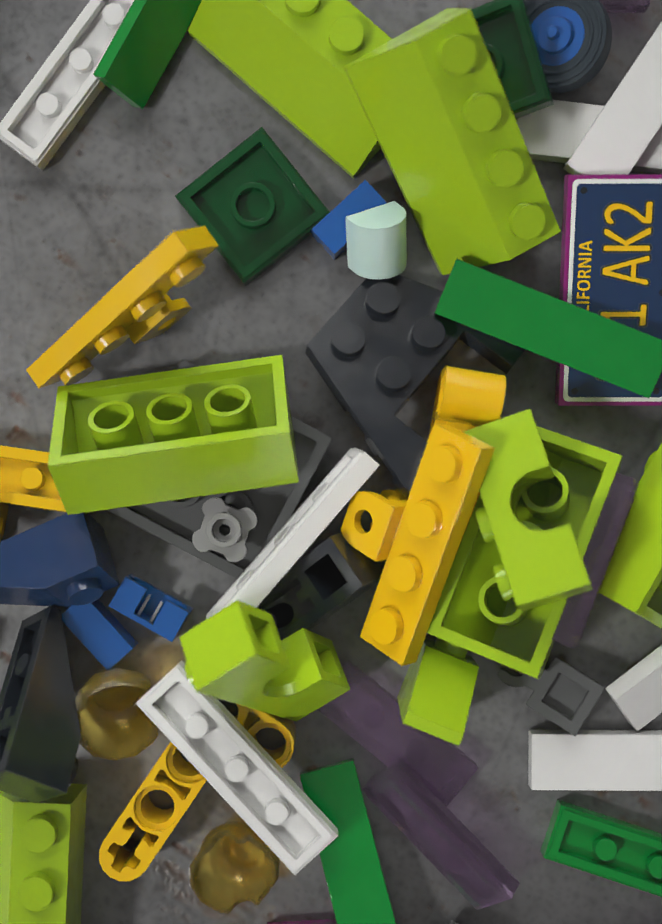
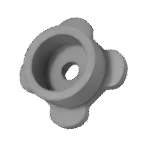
[192,497,257,562]

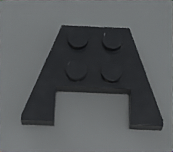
[305,275,526,498]

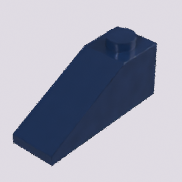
[0,512,120,607]

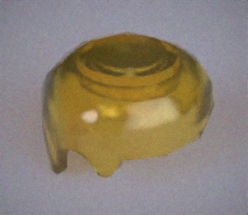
[75,668,158,761]
[189,821,280,914]

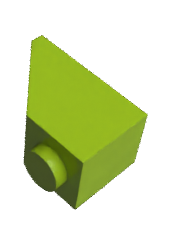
[397,638,479,746]

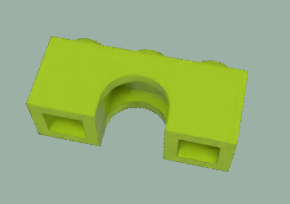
[464,409,593,611]
[180,600,351,722]

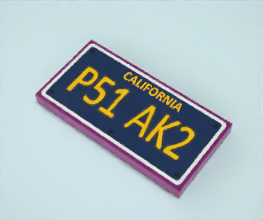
[555,174,662,406]

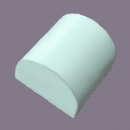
[345,201,407,279]

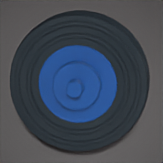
[525,0,612,93]

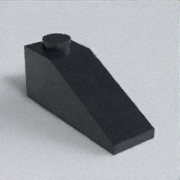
[257,525,386,640]
[0,606,81,803]

